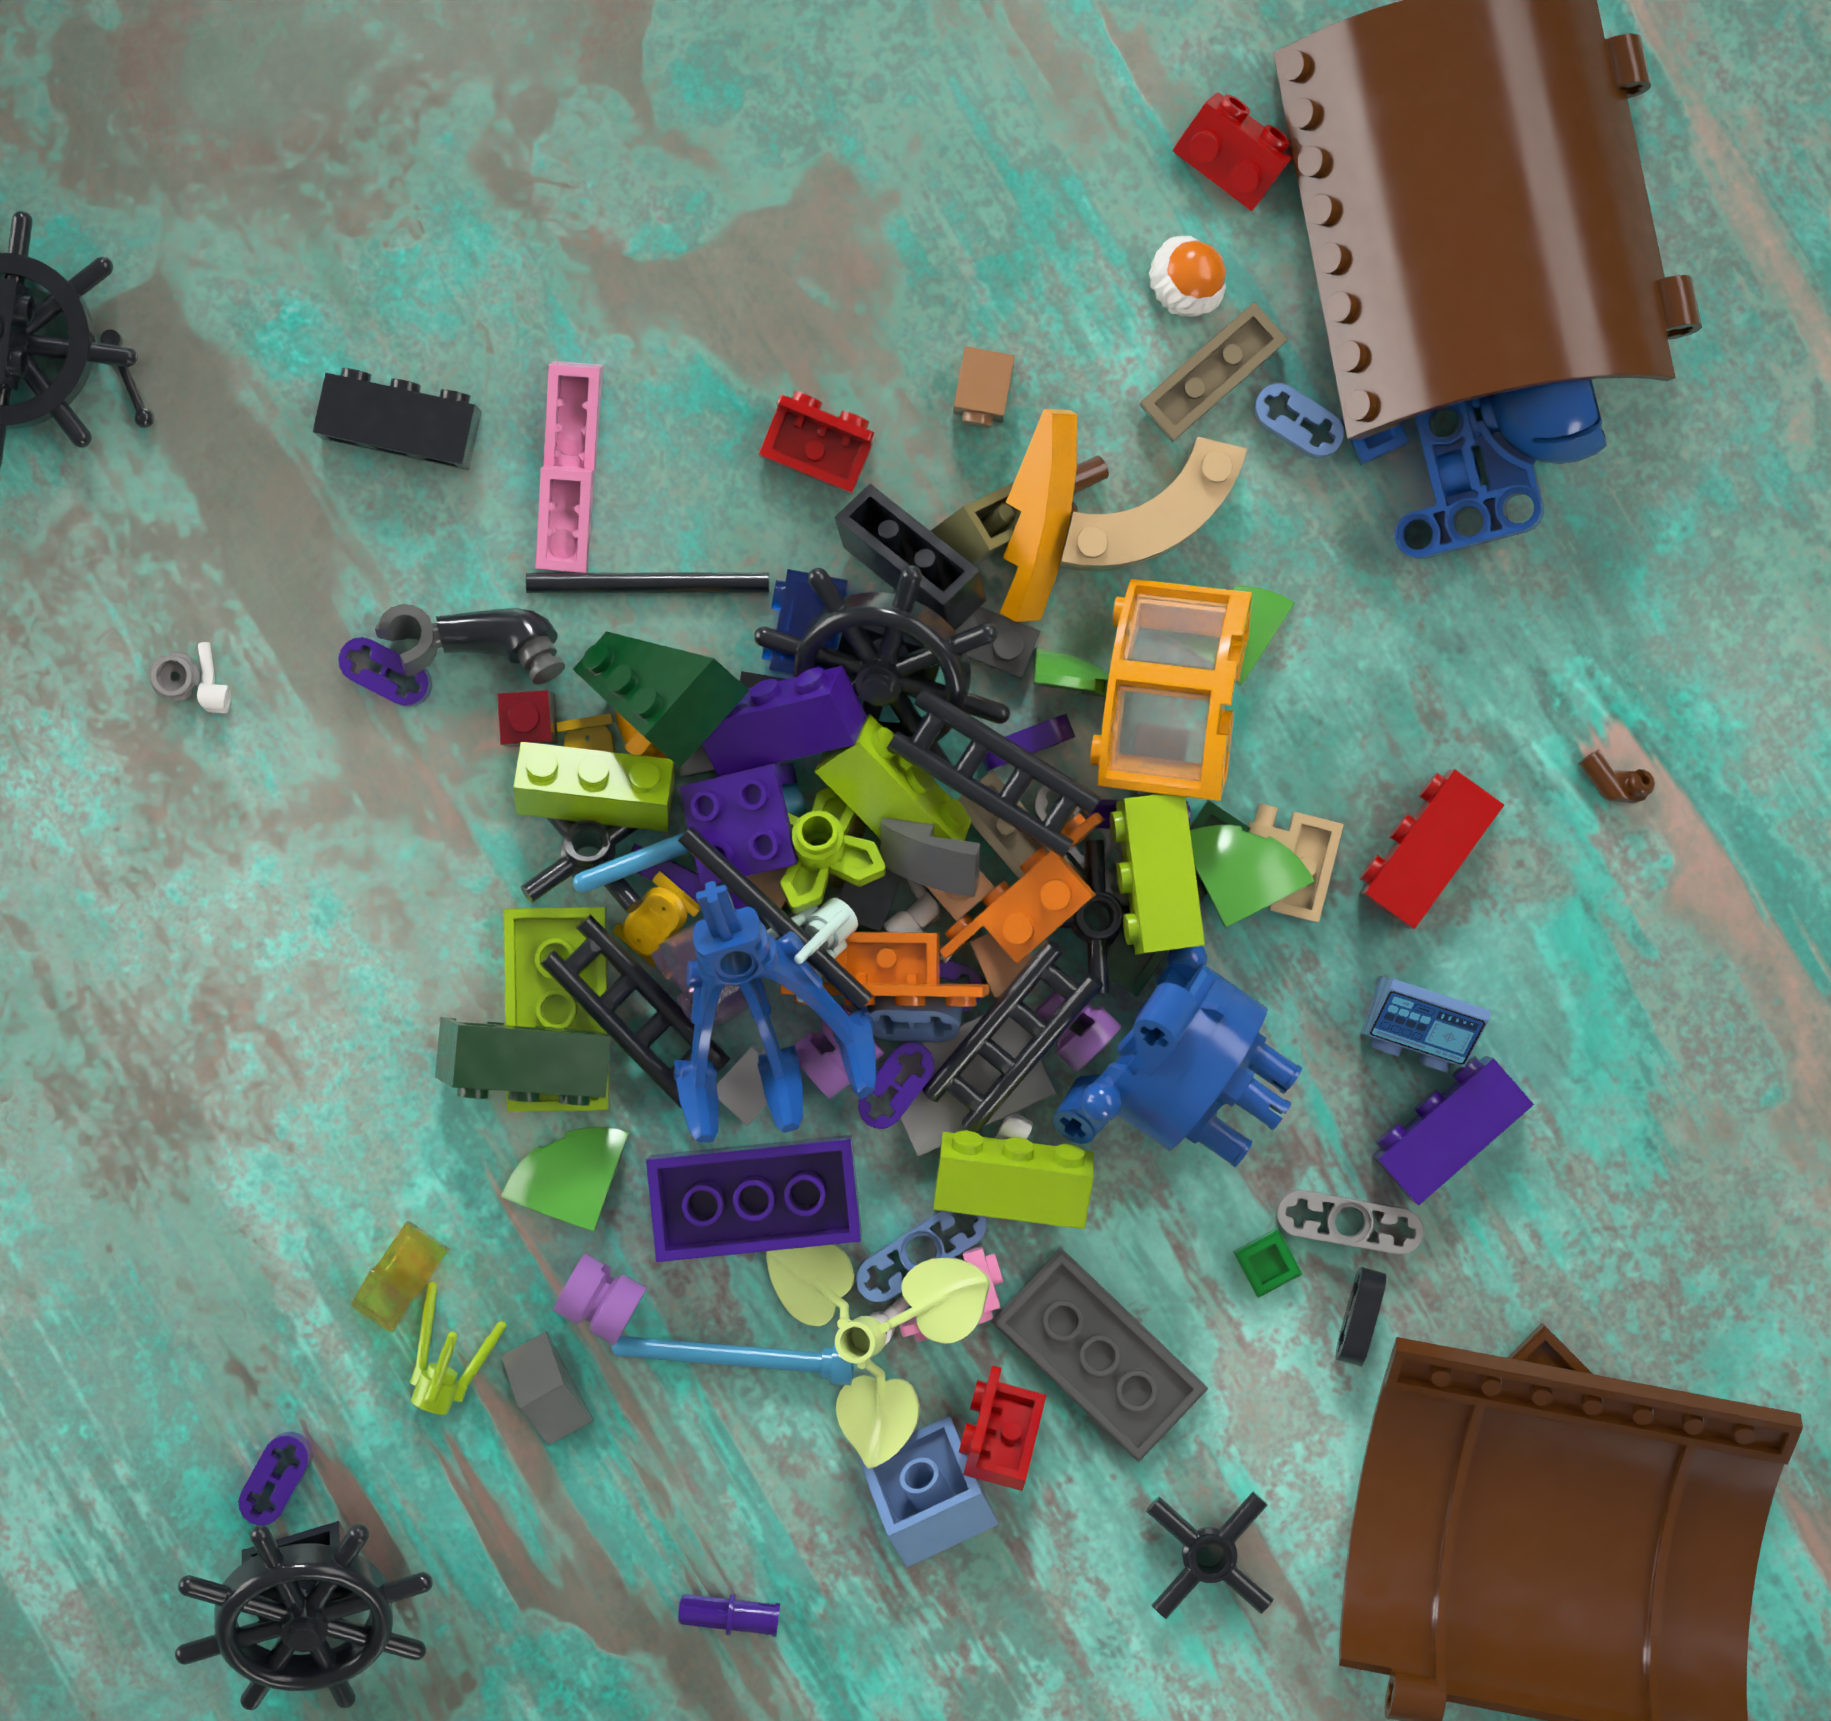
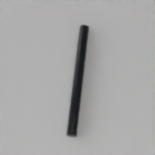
[525,572,769,593]
[678,826,874,1011]

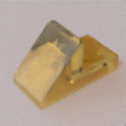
[351,1221,450,1333]

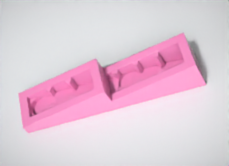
[535,361,604,573]

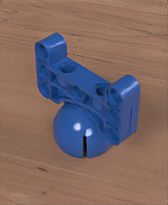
[1395,379,1607,559]

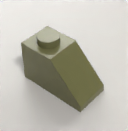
[930,482,1022,566]

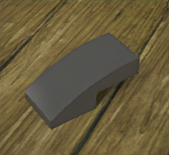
[881,817,980,897]

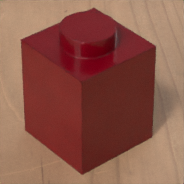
[497,690,558,747]

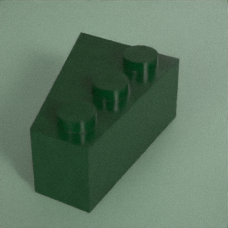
[573,631,750,768]
[435,1017,611,1106]

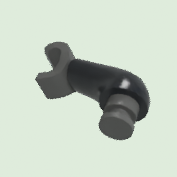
[375,604,565,685]

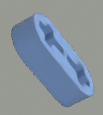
[1254,383,1344,459]
[867,996,963,1042]

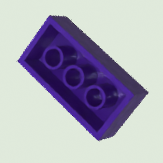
[646,1135,862,1262]

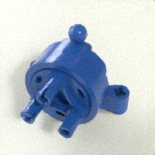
[1052,946,1302,1167]

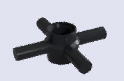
[521,818,643,913]
[1059,840,1130,994]
[1146,1491,1274,1619]

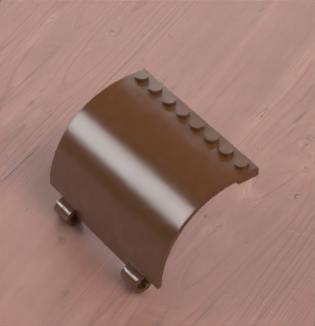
[1273,0,1702,440]
[1339,1337,1803,1721]

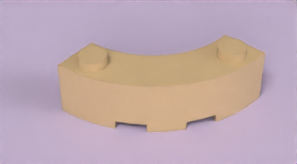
[1059,437,1247,571]

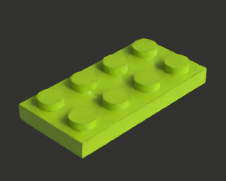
[504,907,610,1112]

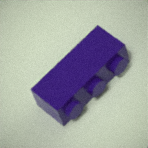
[702,666,867,777]
[1372,1056,1534,1206]

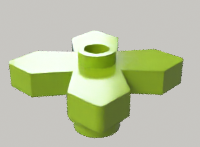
[780,787,886,914]

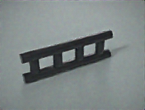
[887,687,1101,858]
[540,914,730,1108]
[922,939,1103,1133]

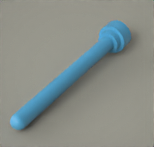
[573,783,807,893]
[611,1336,854,1386]

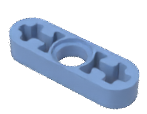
[856,1210,987,1302]

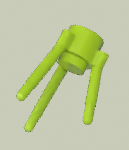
[410,1281,507,1415]

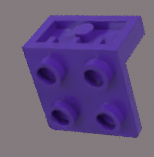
[679,763,798,886]

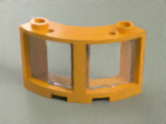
[1090,579,1252,801]

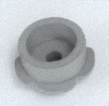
[151,651,201,702]

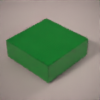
[1233,1228,1303,1298]

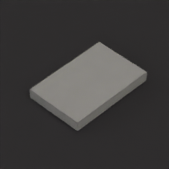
[876,1014,1056,1157]

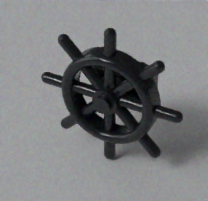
[0,211,138,468]
[754,566,1010,765]
[175,1521,433,1710]

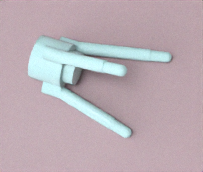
[766,898,858,1003]

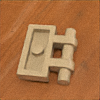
[1248,803,1344,923]

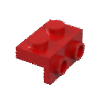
[1171,92,1293,212]
[758,391,876,495]
[958,1365,1047,1491]

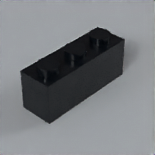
[313,368,482,470]
[834,484,987,631]

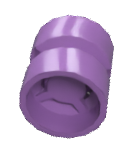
[1035,976,1122,1072]
[795,1004,885,1100]
[552,1253,647,1346]

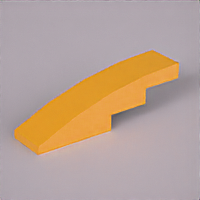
[1000,409,1078,622]

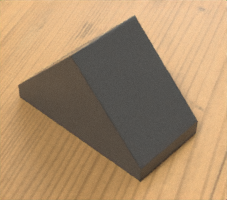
[501,1331,594,1445]

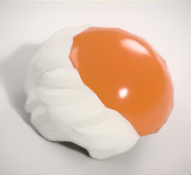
[1149,236,1226,317]

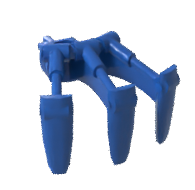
[674,881,877,1143]

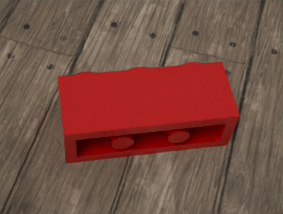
[1359,769,1504,929]

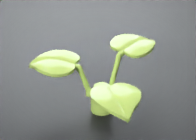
[766,1244,990,1468]

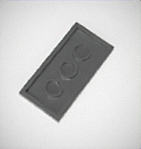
[991,1247,1208,1462]

